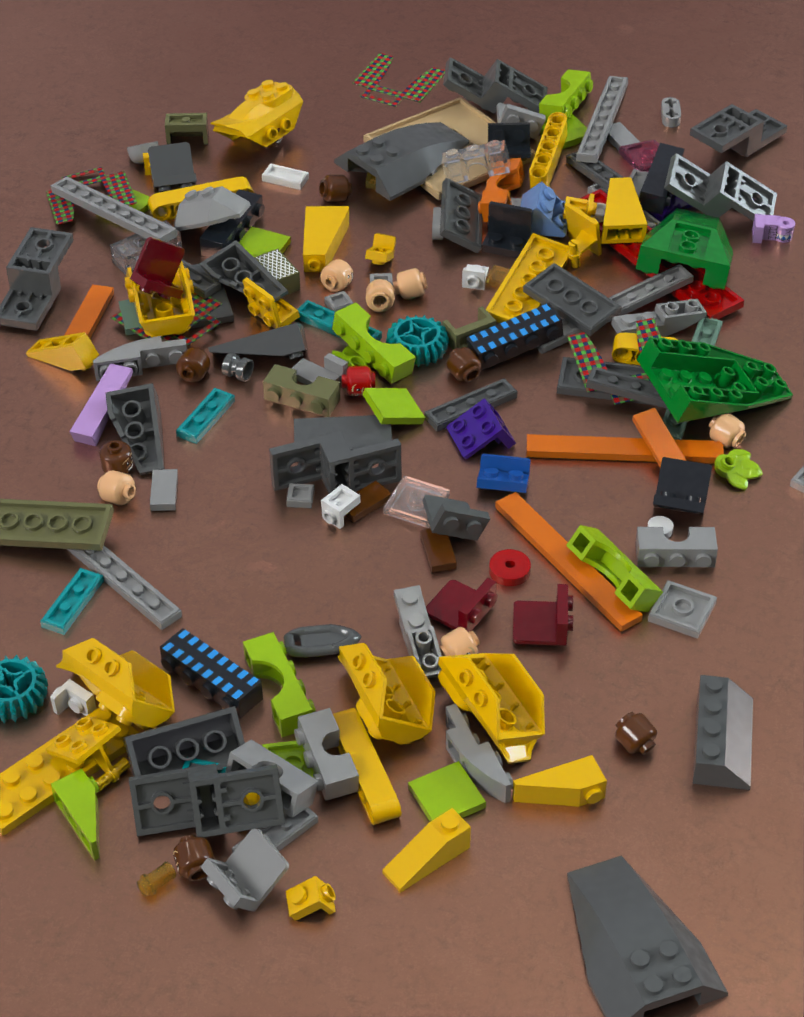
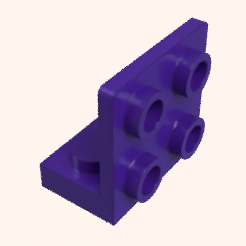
[447,398,516,459]

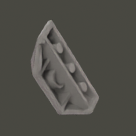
[173,186,251,231]

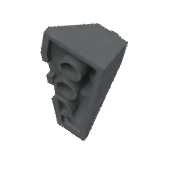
[200,241,288,302]
[208,322,308,360]
[105,383,165,475]

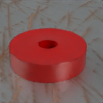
[489,549,531,586]

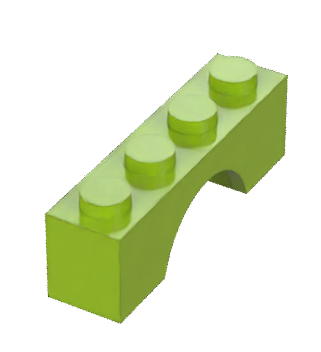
[539,69,593,123]
[332,302,416,384]
[566,525,663,612]
[243,632,316,737]

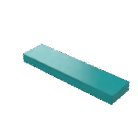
[297,300,382,341]

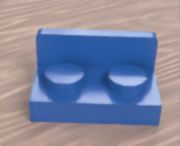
[476,454,531,493]

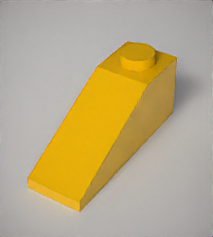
[26,332,99,371]
[512,755,607,807]
[382,808,471,893]

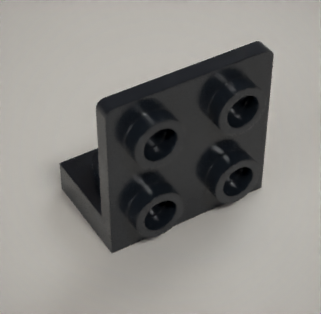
[488,122,531,161]
[482,201,532,258]
[653,457,712,515]

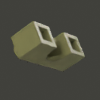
[263,364,341,417]

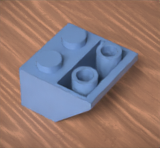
[520,181,567,237]

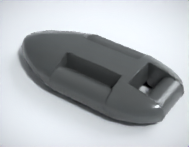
[283,624,362,658]

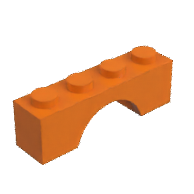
[478,158,525,222]

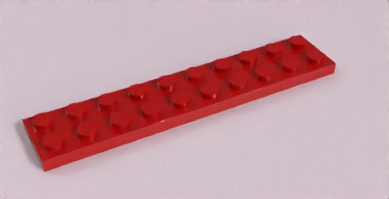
[580,189,744,319]

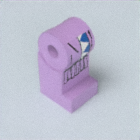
[752,214,795,243]

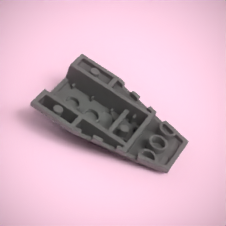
[334,122,469,201]
[567,855,728,1017]

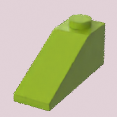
[51,768,100,861]

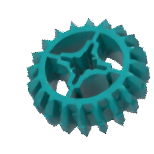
[386,315,449,368]
[0,655,48,723]

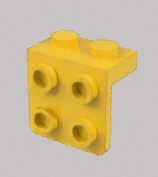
[242,277,300,329]

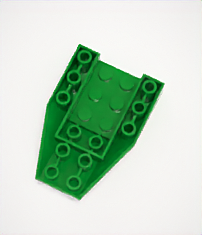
[636,208,733,289]
[637,337,793,423]

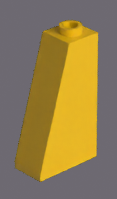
[601,177,648,244]
[303,206,349,272]

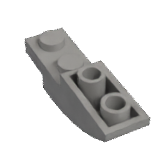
[611,299,707,337]
[93,336,187,381]
[393,585,442,678]
[446,704,513,803]

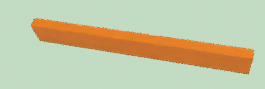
[526,434,724,464]
[495,492,643,632]

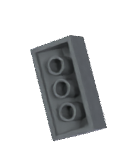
[693,675,753,790]
[123,706,245,776]

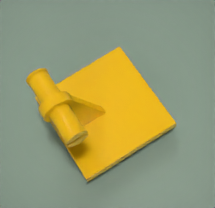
[565,203,602,268]
[46,716,131,791]

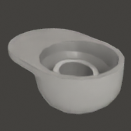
[127,141,159,164]

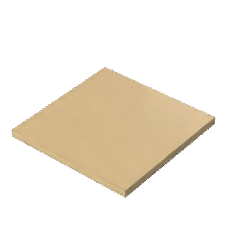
[363,97,536,200]

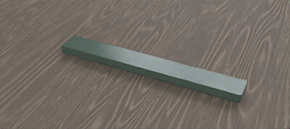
[663,316,723,440]

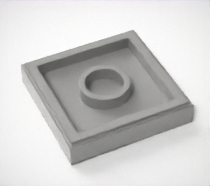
[648,580,717,639]

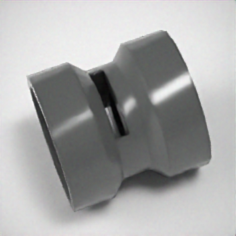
[222,353,254,382]

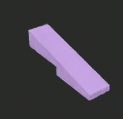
[69,363,133,446]

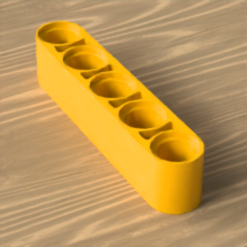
[529,112,567,189]
[148,176,254,221]
[333,707,402,825]

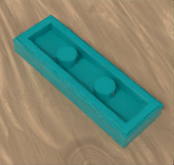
[176,388,235,444]
[40,568,104,635]

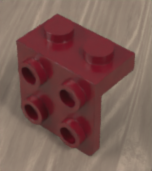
[130,237,185,300]
[426,577,498,632]
[513,584,573,646]

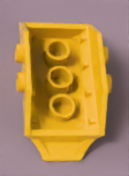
[210,80,303,147]
[124,261,195,337]
[56,638,175,731]
[338,643,436,745]
[438,653,545,764]

